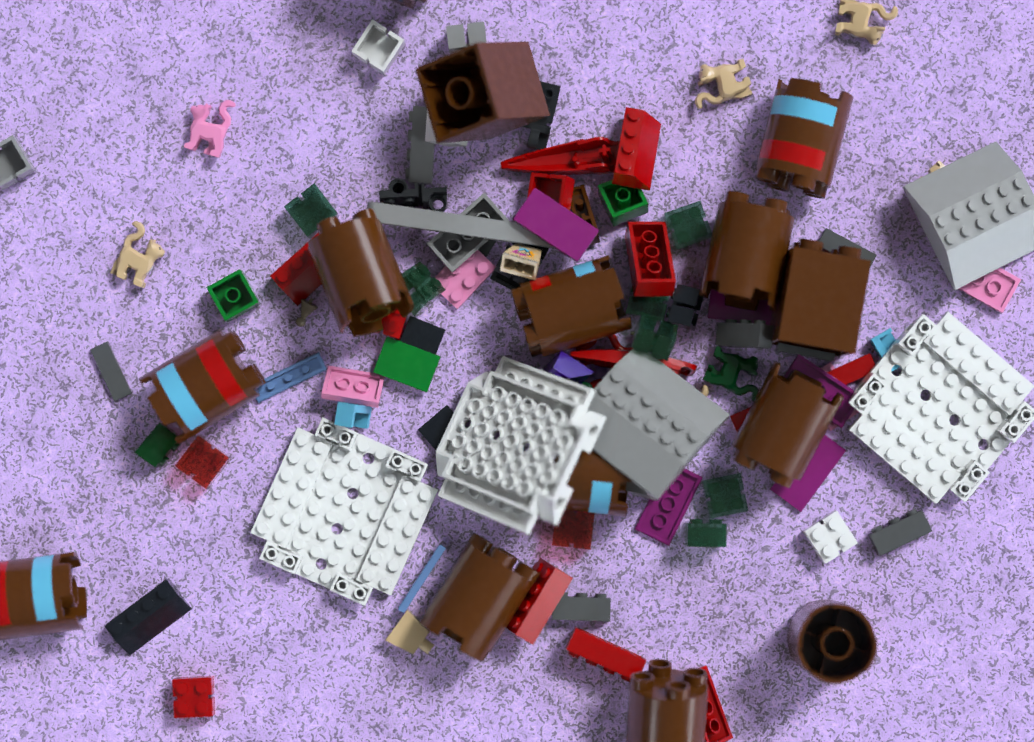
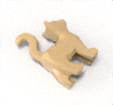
[835,0,898,45]
[695,59,752,109]
[110,221,165,288]

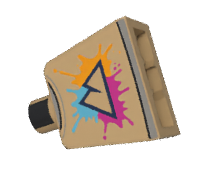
[500,243,542,280]

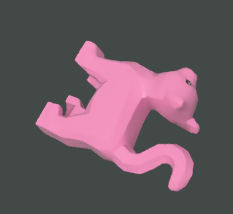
[184,100,236,158]

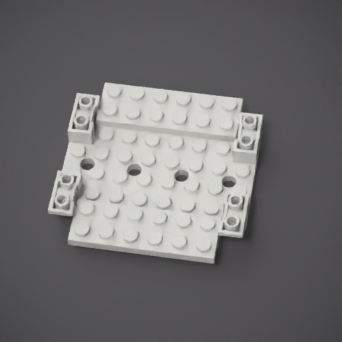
[848,312,1034,504]
[435,356,606,535]
[250,417,438,606]

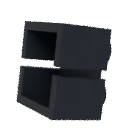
[666,284,703,331]

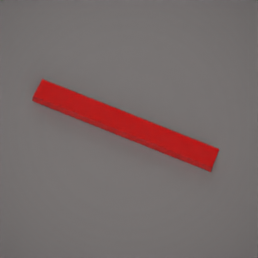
[730,353,875,433]

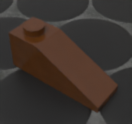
[571,184,600,245]

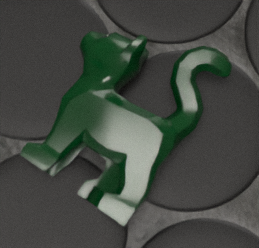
[702,346,759,402]

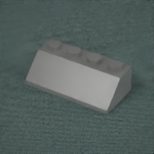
[427,193,510,272]

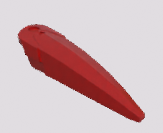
[501,137,619,175]
[569,349,697,376]

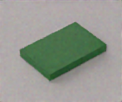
[373,337,441,392]

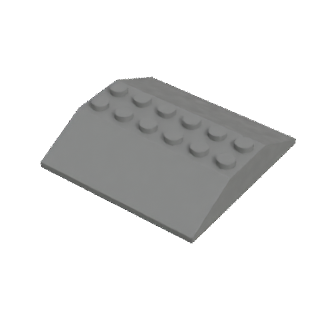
[902,141,1034,290]
[586,344,730,501]

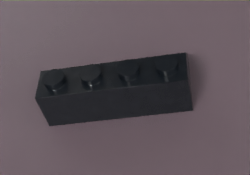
[104,578,192,655]

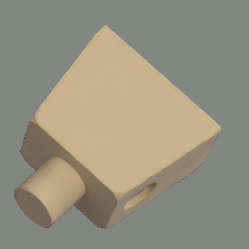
[386,610,434,654]

